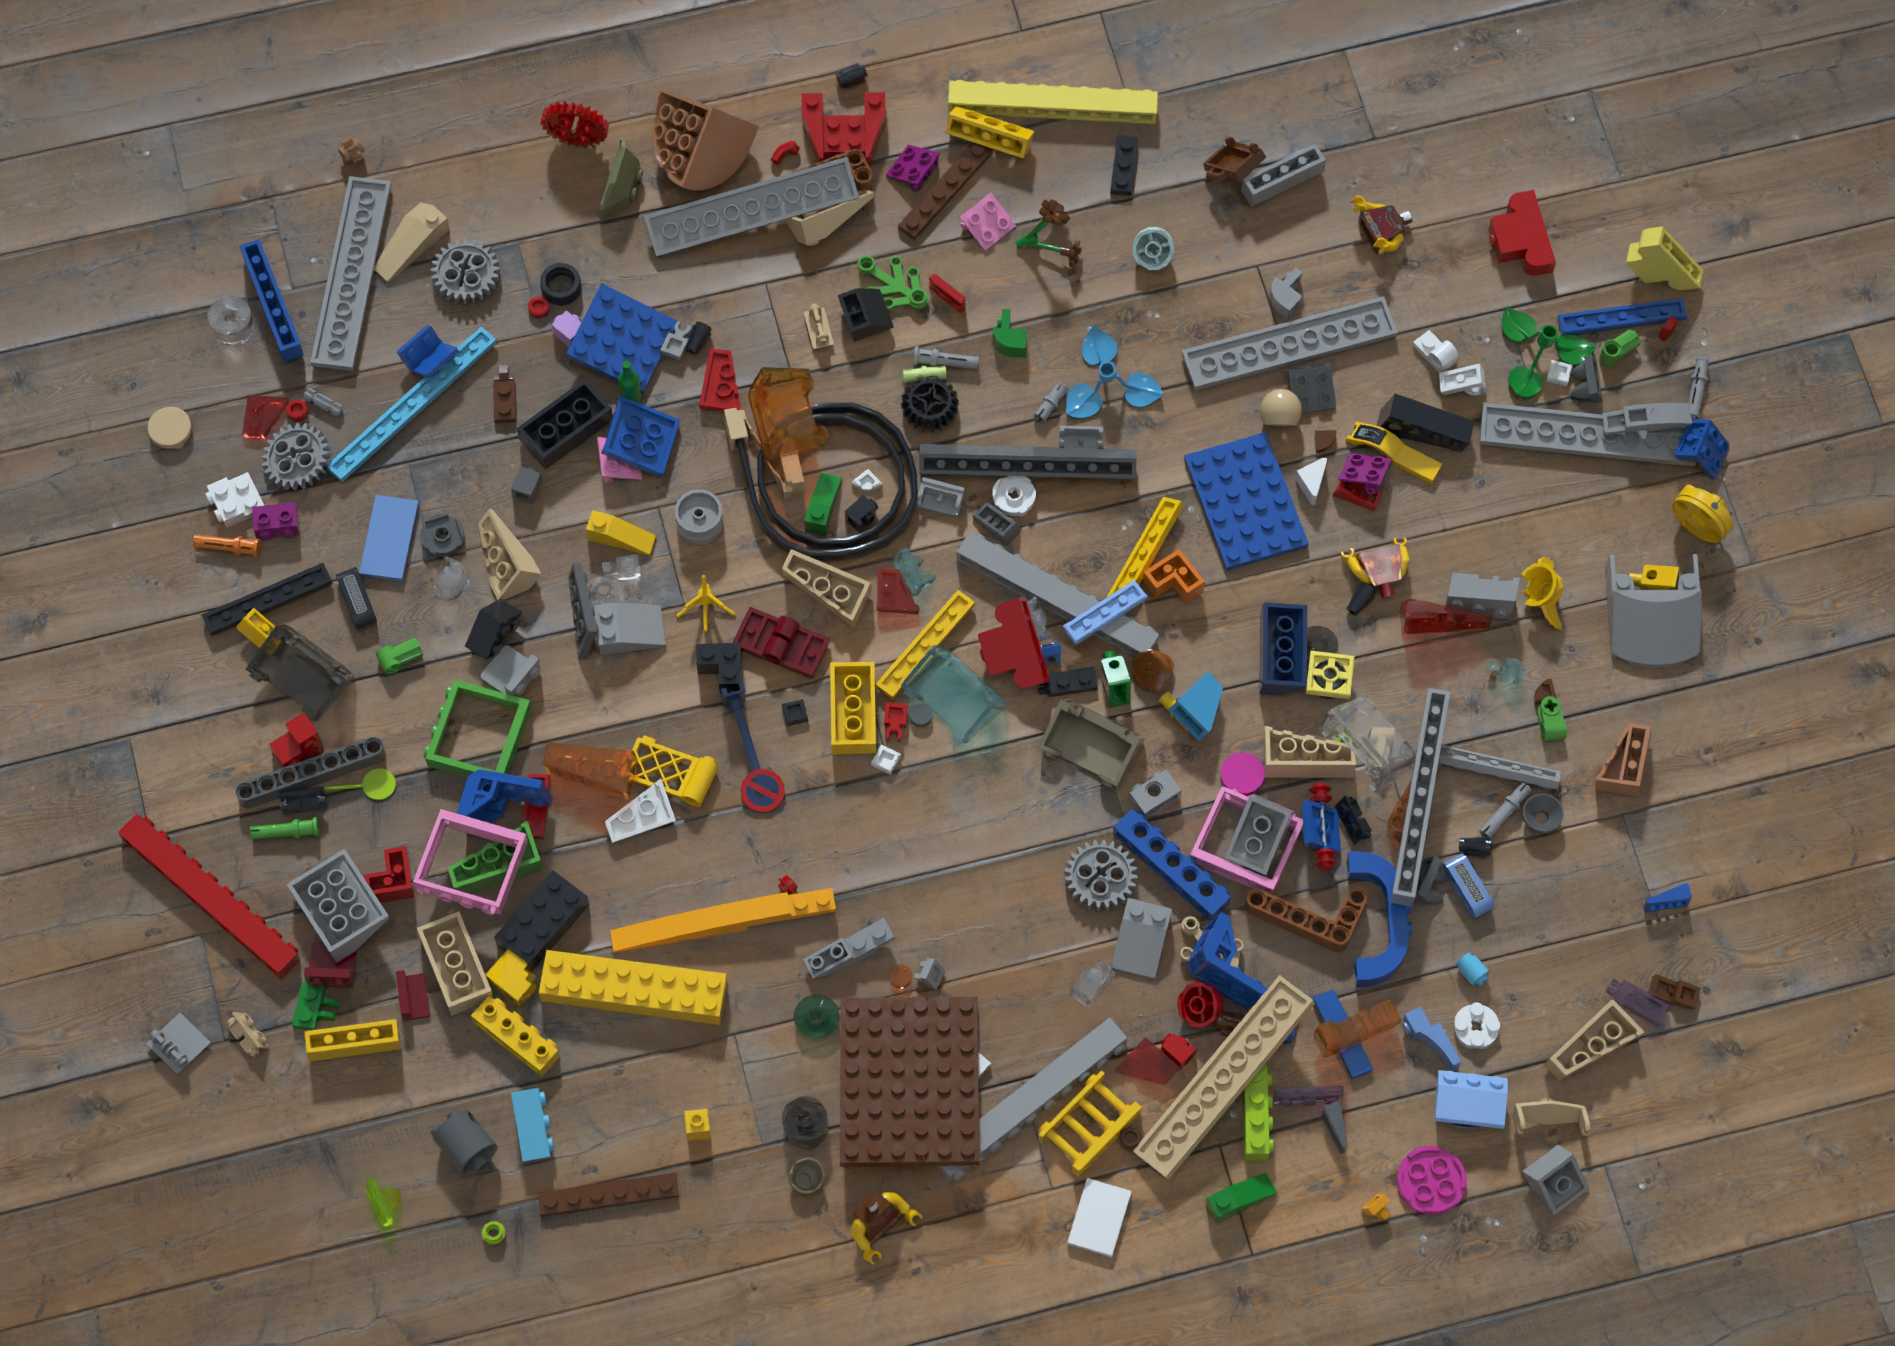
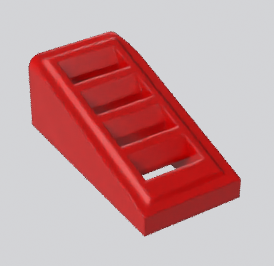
[1333,480,1383,511]

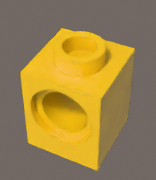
[684,1109,711,1141]

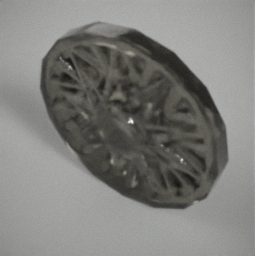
[1307,626,1339,665]

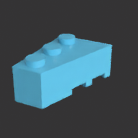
[511,1087,554,1161]

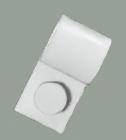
[1413,330,1458,373]
[1439,364,1486,396]

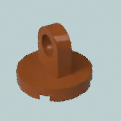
[1132,649,1174,693]

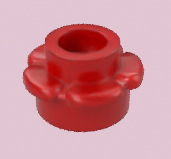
[777,875,798,894]

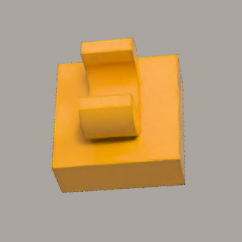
[1361,1194,1391,1220]

